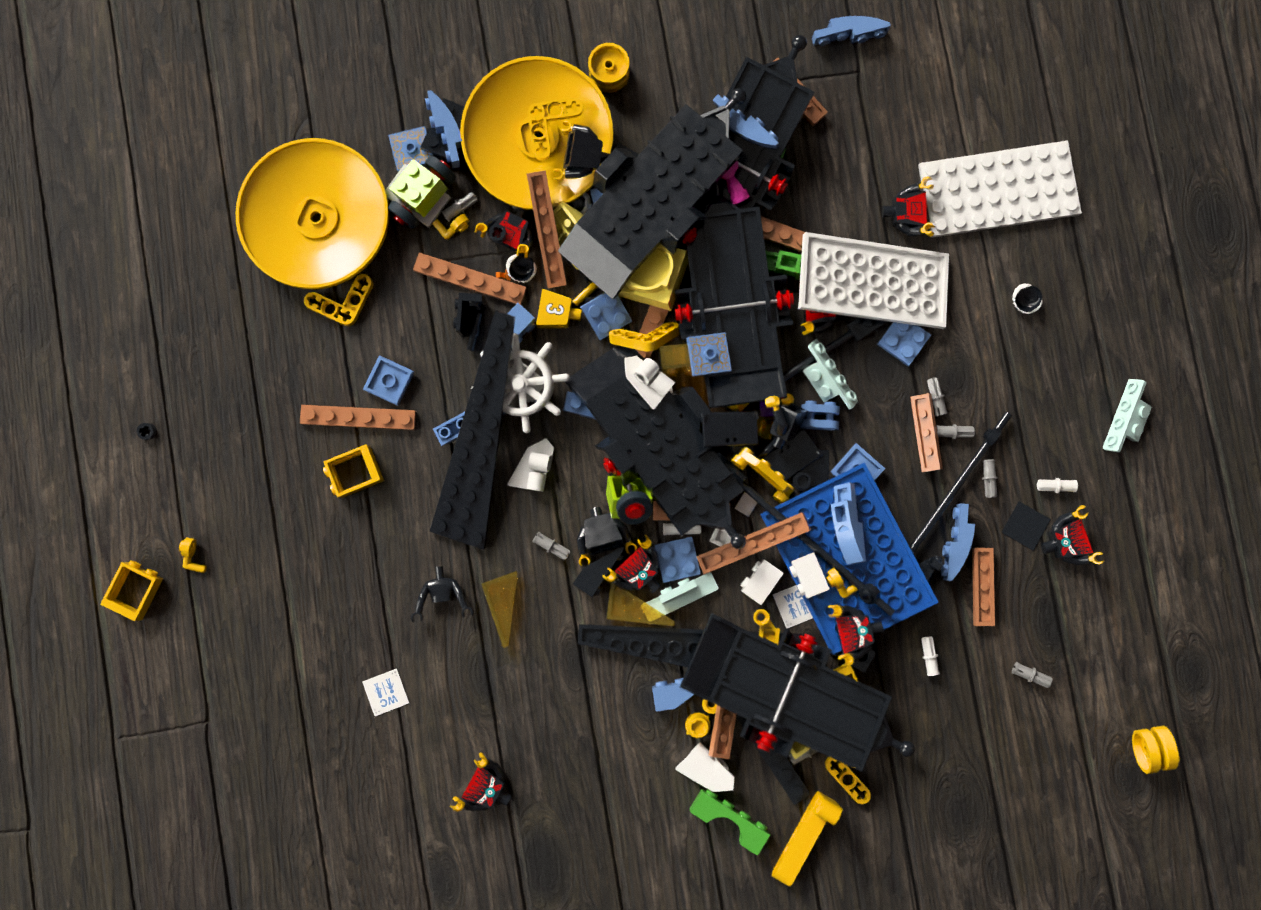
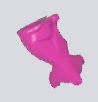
[722,161,750,204]

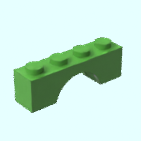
[690,789,770,856]

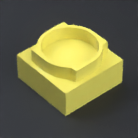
[618,244,688,311]

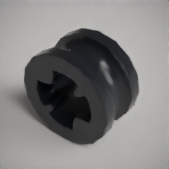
[489,224,507,243]
[136,423,157,440]

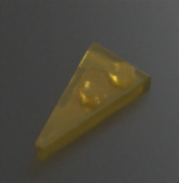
[481,571,518,648]
[607,583,675,627]

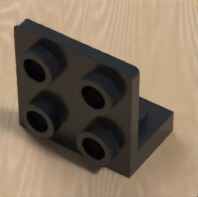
[453,293,487,337]

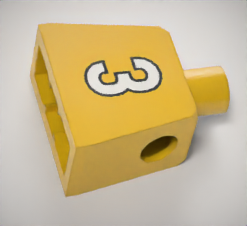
[536,289,582,328]

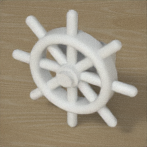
[480,333,570,433]

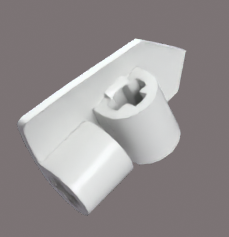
[624,356,675,409]
[508,439,554,492]
[675,742,734,792]

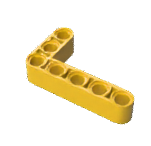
[771,791,842,887]

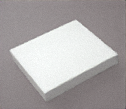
[735,492,757,517]

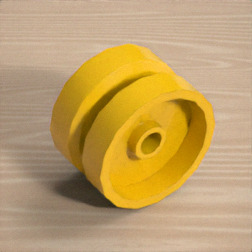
[588,43,629,92]
[1132,726,1179,774]

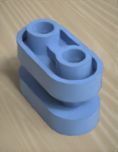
[800,401,840,430]

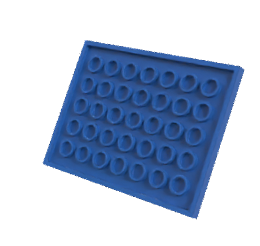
[760,462,939,655]

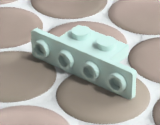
[803,339,858,410]
[1103,379,1151,452]
[642,572,718,622]

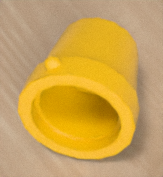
[685,712,710,738]

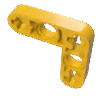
[528,98,583,161]
[304,274,373,326]
[609,322,679,352]
[825,757,871,804]

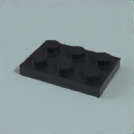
[421,98,465,161]

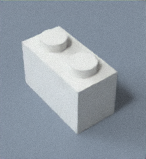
[789,552,829,599]
[740,559,783,605]

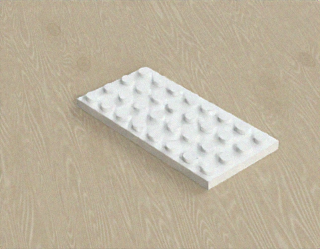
[918,141,1082,238]
[798,232,949,329]

